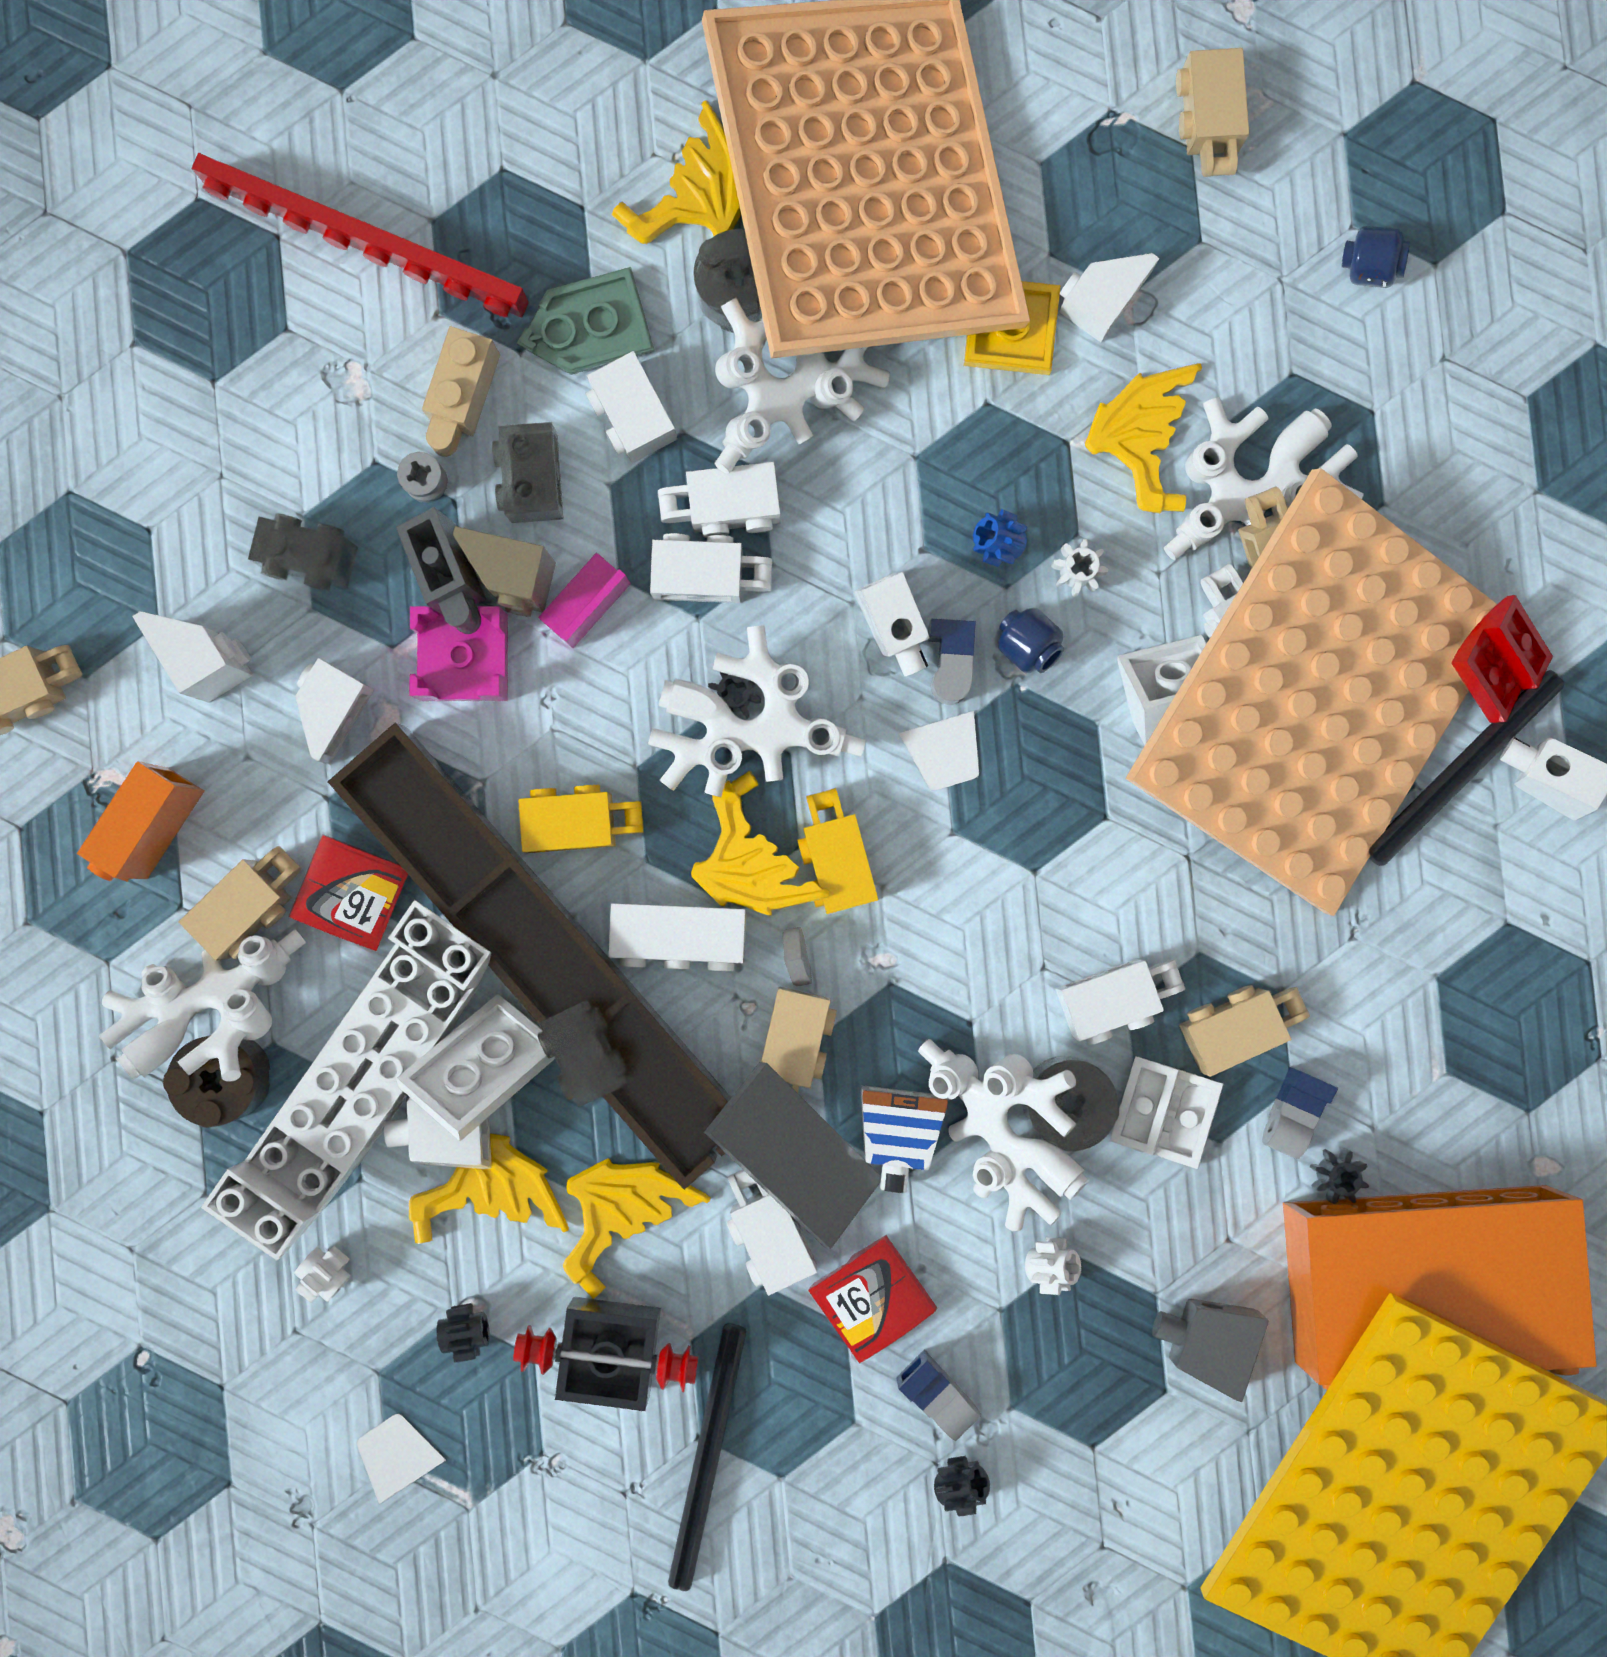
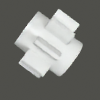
[1051,539,1108,597]
[1025,1237,1081,1295]
[294,1246,351,1303]

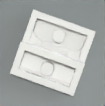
[1110,1056,1224,1169]

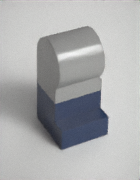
[928,618,976,705]
[1262,1067,1338,1159]
[896,1349,981,1441]

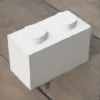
[585,351,677,463]

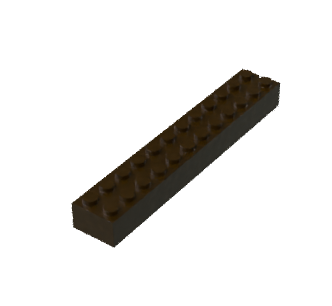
[327,722,732,1190]

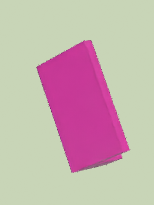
[538,552,631,648]

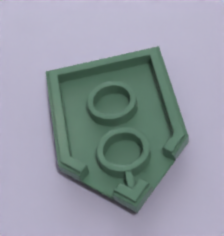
[517,267,655,375]

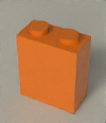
[77,761,204,882]

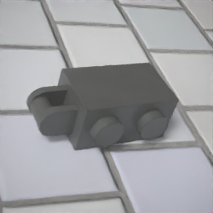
[396,507,486,634]

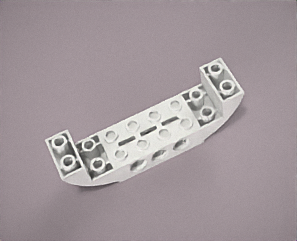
[201,900,491,1260]

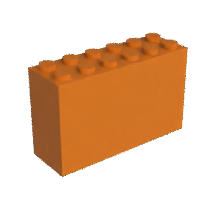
[1283,1185,1597,1390]

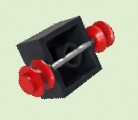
[513,1297,698,1411]

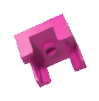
[409,606,508,701]

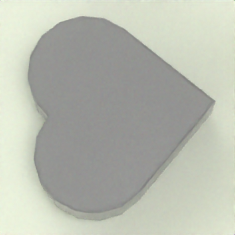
[783,927,812,986]

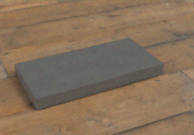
[704,1062,881,1249]

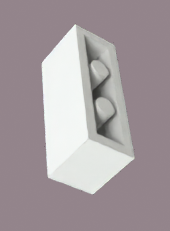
[609,903,747,971]

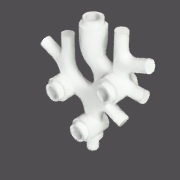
[715,298,890,474]
[1164,397,1364,560]
[648,625,866,797]
[99,929,306,1081]
[918,1039,1089,1231]

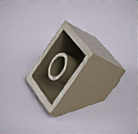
[453,526,556,617]

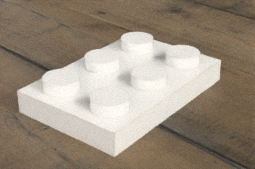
[396,994,561,1141]

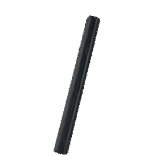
[1369,670,1565,866]
[668,1323,747,1591]

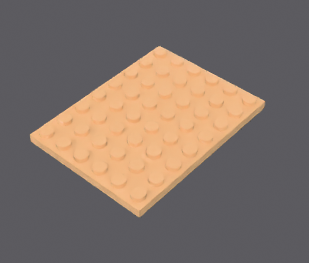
[702,0,1030,359]
[1125,468,1497,916]

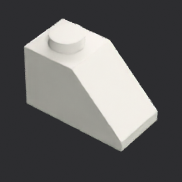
[1059,253,1159,342]
[295,658,374,765]

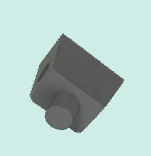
[1152,1299,1269,1402]

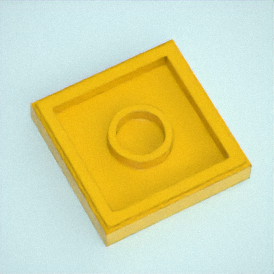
[963,281,1061,375]

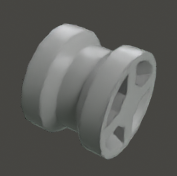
[397,452,448,503]

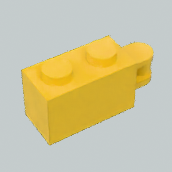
[518,785,644,853]
[797,788,878,914]

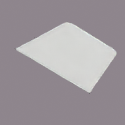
[899,711,979,790]
[357,1414,446,1504]

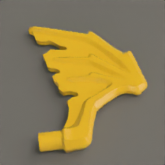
[612,100,741,244]
[1085,363,1202,514]
[691,771,830,916]
[409,1133,569,1243]
[563,1158,711,1299]

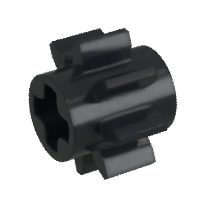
[708,672,762,719]
[1310,1148,1369,1204]
[437,1303,490,1363]
[934,1455,990,1517]

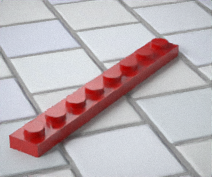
[191,153,529,318]

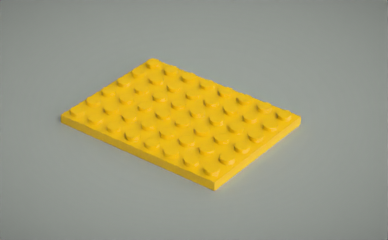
[1200,1293,1607,1657]

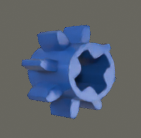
[973,509,1027,567]

